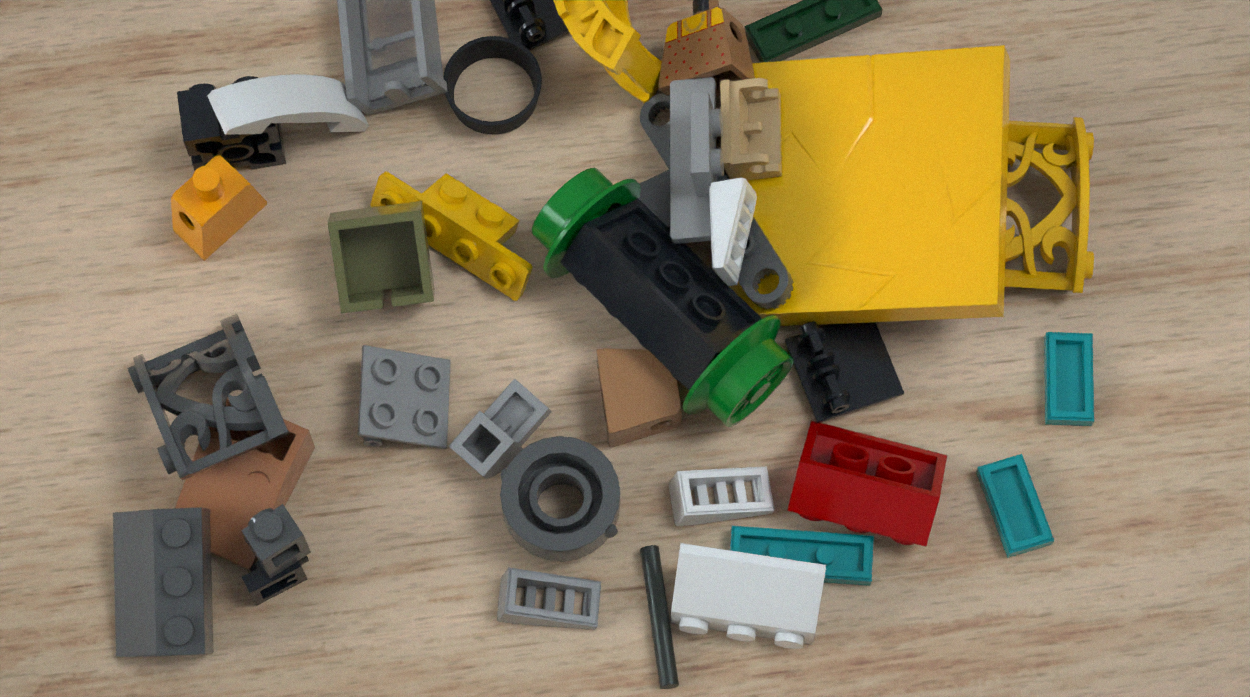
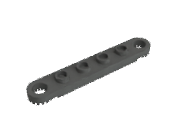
[640,93,794,310]

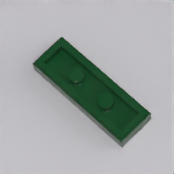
[744,0,883,63]

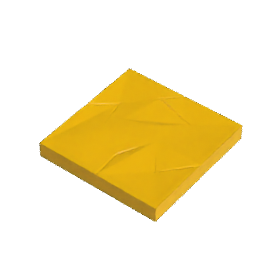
[729,45,1010,326]

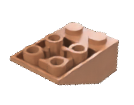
[175,397,315,570]

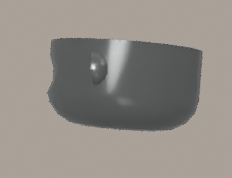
[500,436,620,562]

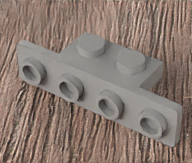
[670,77,724,244]

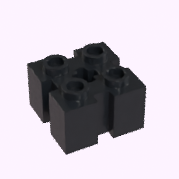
[177,76,286,171]

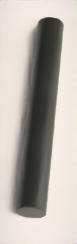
[640,545,679,689]

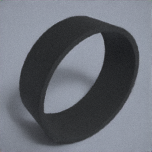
[443,36,542,135]

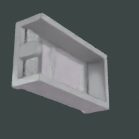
[337,0,448,116]

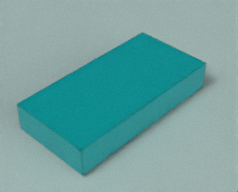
[1044,332,1094,426]
[976,454,1054,558]

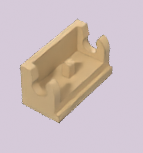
[720,78,782,180]

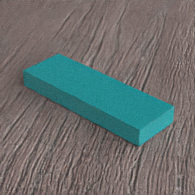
[730,526,874,586]

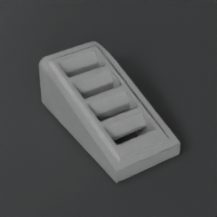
[497,567,601,630]

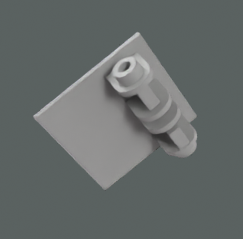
[358,345,450,449]

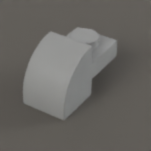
[449,379,552,479]

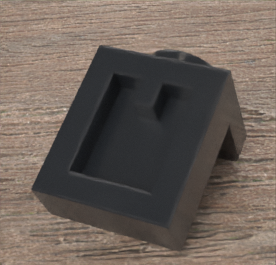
[242,545,309,606]

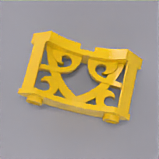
[553,0,662,103]
[1005,117,1094,293]

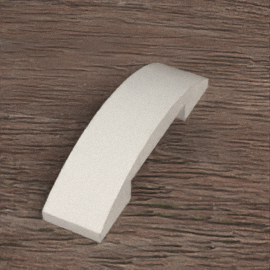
[207,74,369,135]

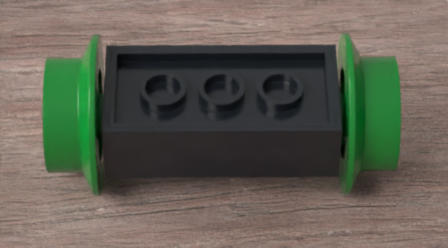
[532,168,794,427]

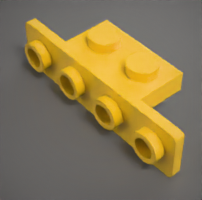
[370,171,533,301]

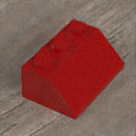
[787,420,947,547]

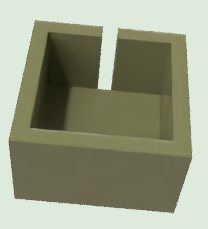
[328,201,435,314]

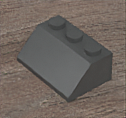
[113,507,214,657]

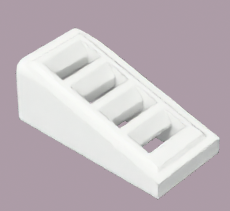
[709,178,757,286]
[669,466,775,526]

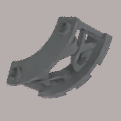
[127,314,290,480]

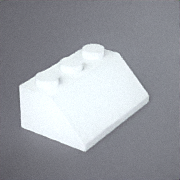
[670,543,826,649]

